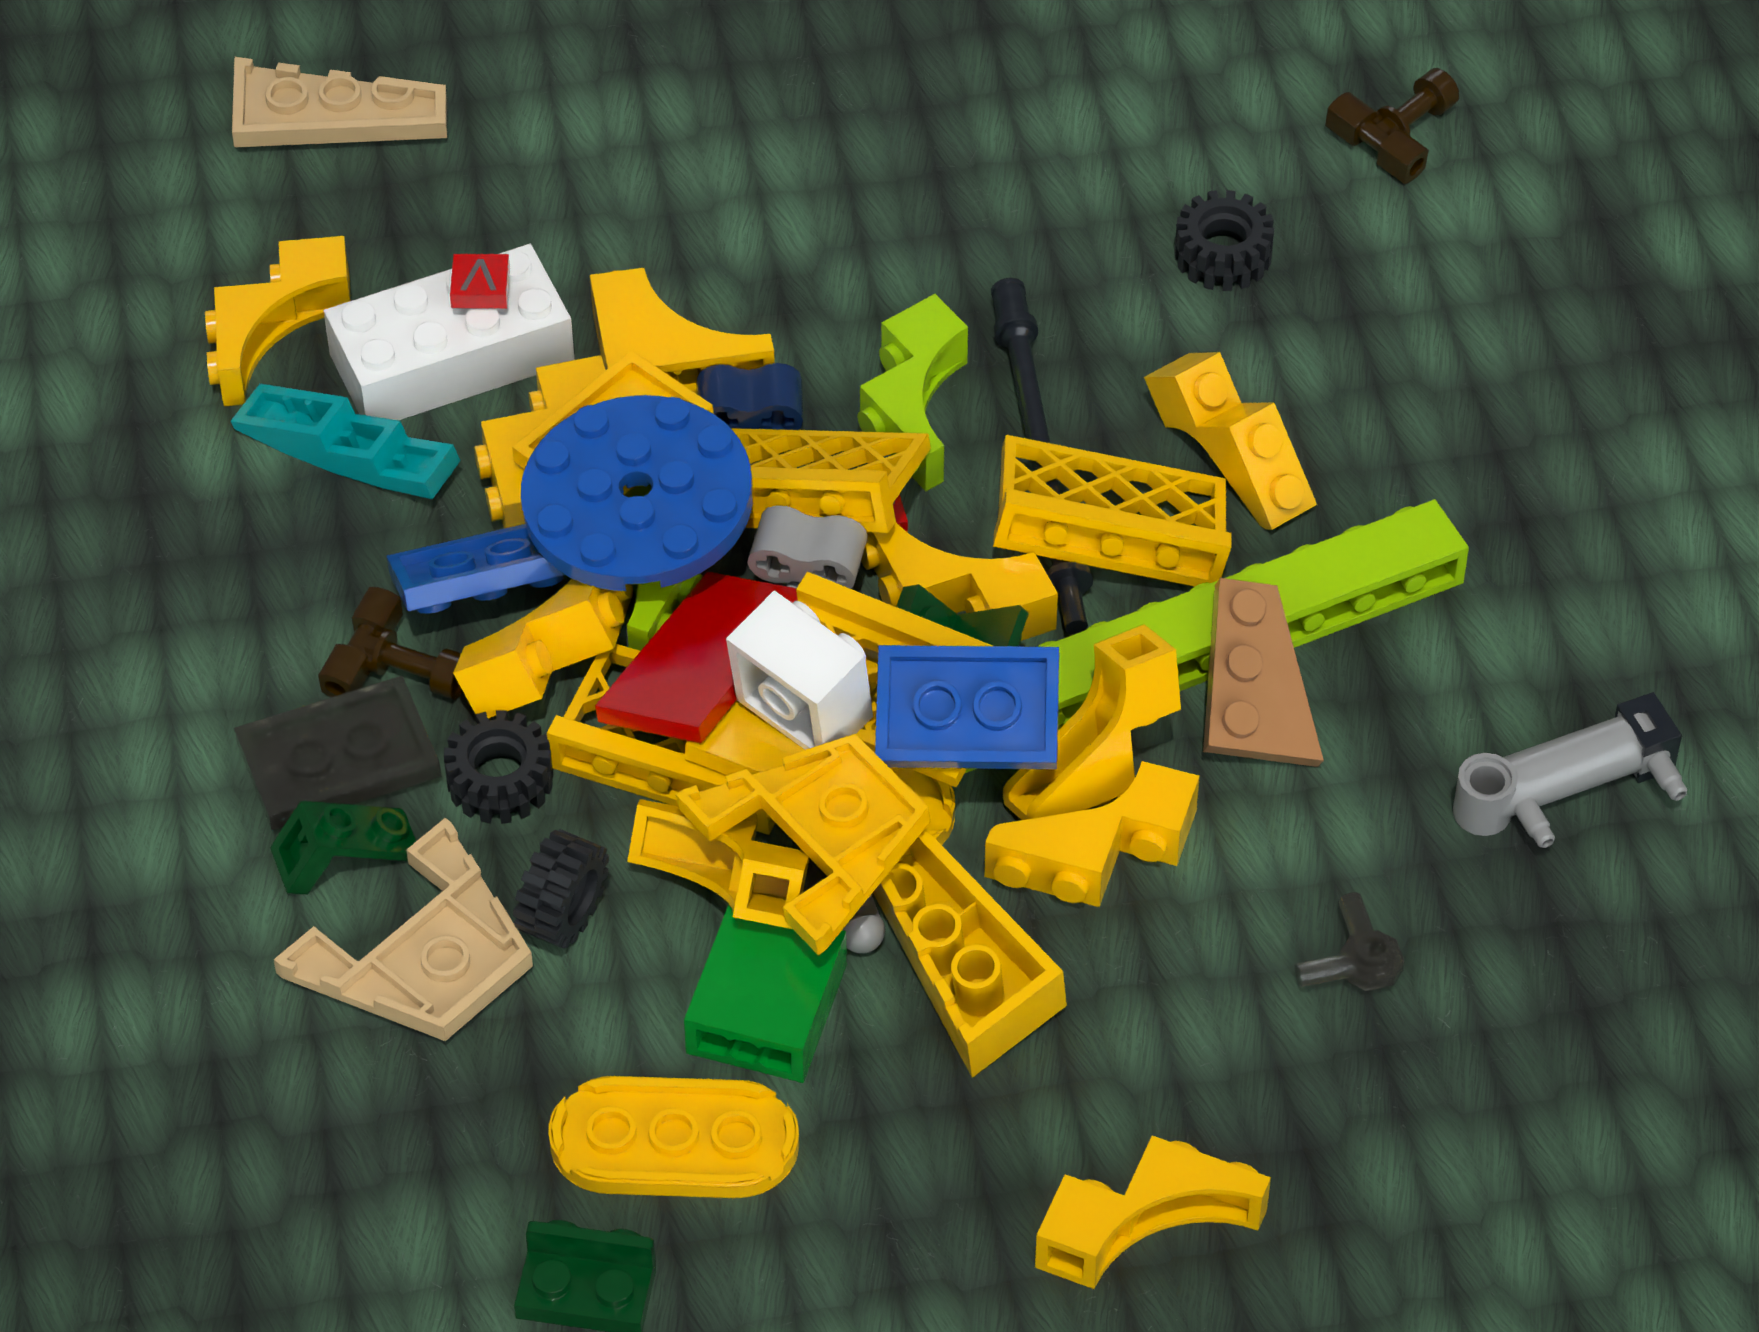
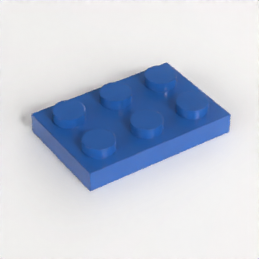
[386,524,565,614]
[875,645,1060,769]

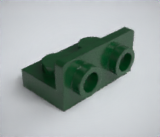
[514,1220,656,1332]

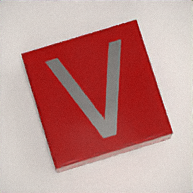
[450,254,510,309]

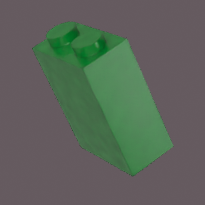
[684,905,847,1083]

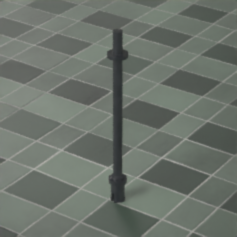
[991,278,1093,635]

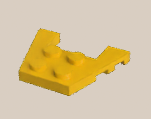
[676,734,930,955]

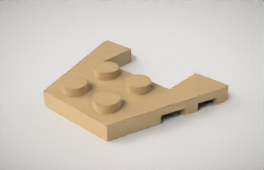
[274,818,533,1041]

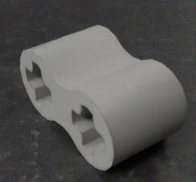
[747,505,868,589]

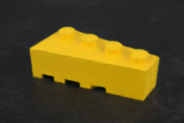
[873,828,1067,1078]

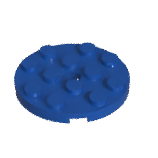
[521,395,753,591]

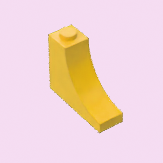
[590,268,775,393]

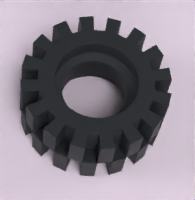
[1175,190,1275,291]
[443,710,553,824]
[513,829,609,948]

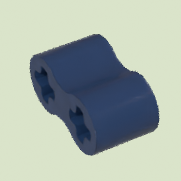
[696,363,803,430]

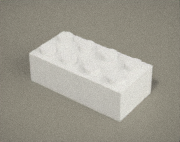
[323,243,574,420]

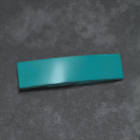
[231,383,461,499]

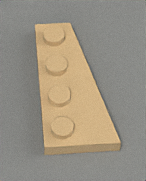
[232,57,447,147]

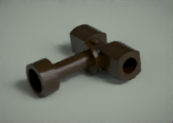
[1325,68,1459,184]
[318,587,463,703]

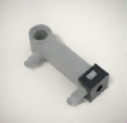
[1453,692,1687,848]

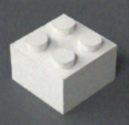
[726,590,873,750]

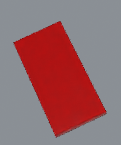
[595,572,798,743]

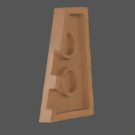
[1203,578,1324,767]

